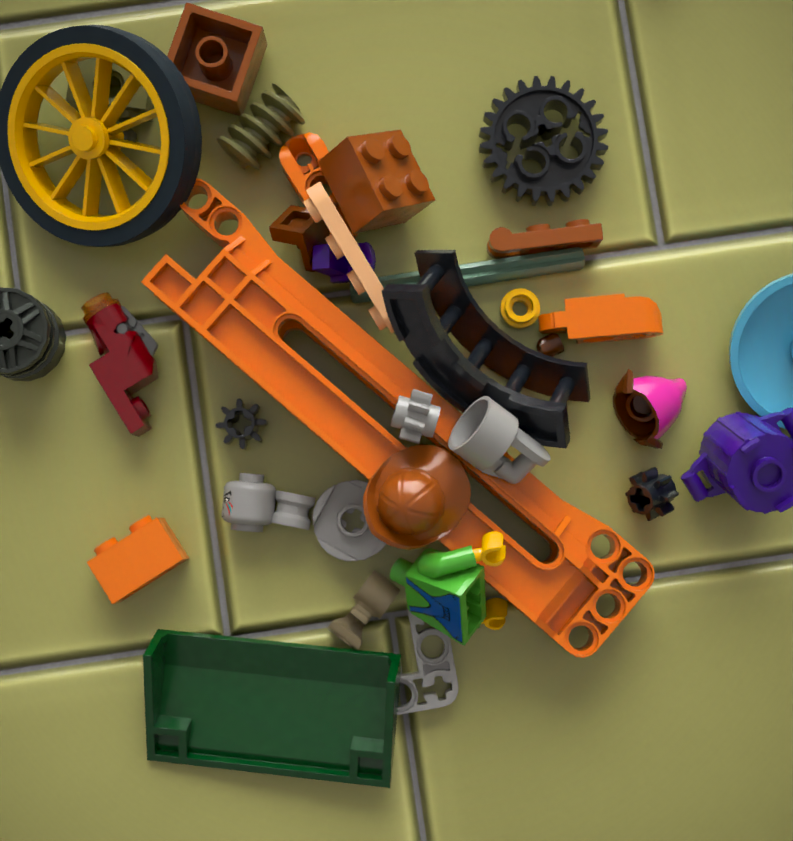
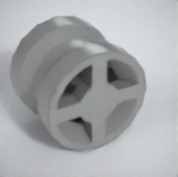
[271,490,316,530]

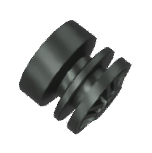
[0,287,66,381]

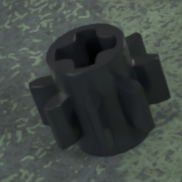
[215,398,268,450]
[625,467,679,521]

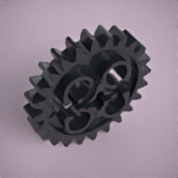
[479,76,608,206]

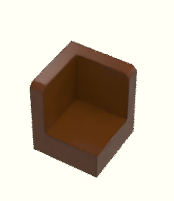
[269,205,330,272]

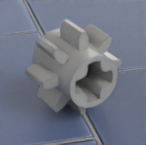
[390,389,441,444]

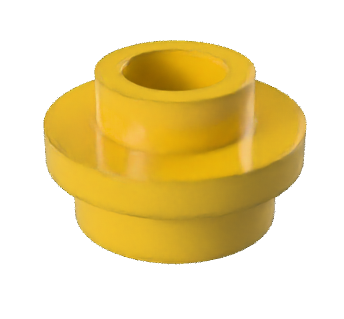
[500,288,540,329]

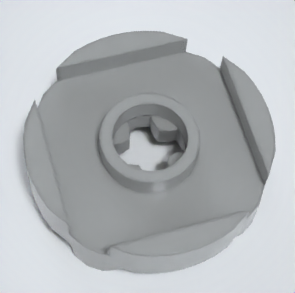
[313,480,386,561]

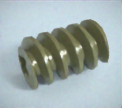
[216,83,306,170]

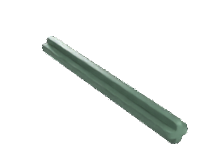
[349,247,585,303]

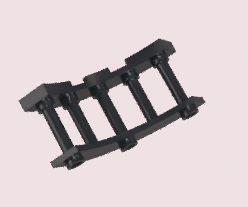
[382,250,591,449]

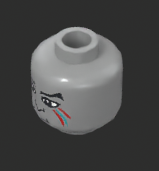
[222,473,276,532]

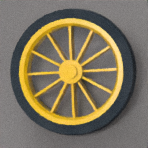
[0,25,202,247]

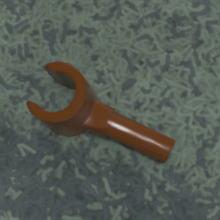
[536,333,564,357]

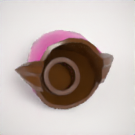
[613,369,687,449]

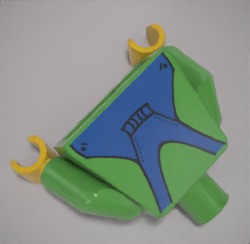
[390,531,507,646]

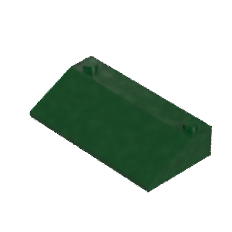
[143,629,401,788]

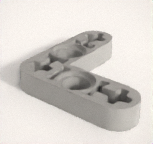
[397,608,458,715]

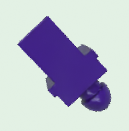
[312,242,376,284]

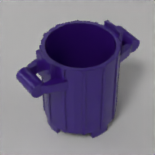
[681,407,793,514]

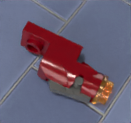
[81,292,158,437]

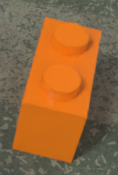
[87,515,189,604]

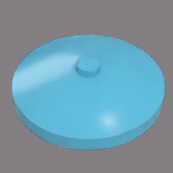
[729,273,793,429]

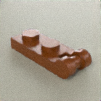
[487,219,603,259]

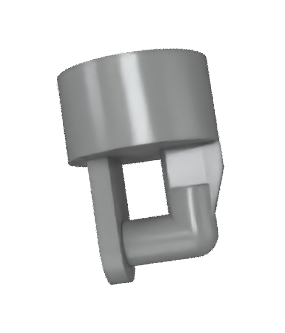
[448,396,551,484]

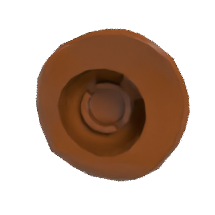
[363,444,471,550]

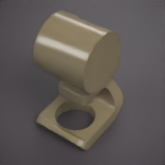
[327,570,400,650]

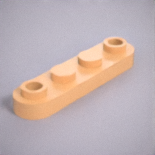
[303,182,394,334]

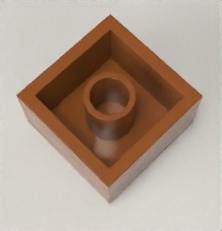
[167,2,267,116]
[318,129,435,234]

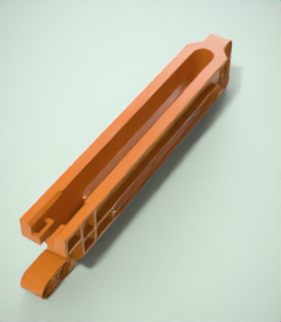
[141,178,655,658]

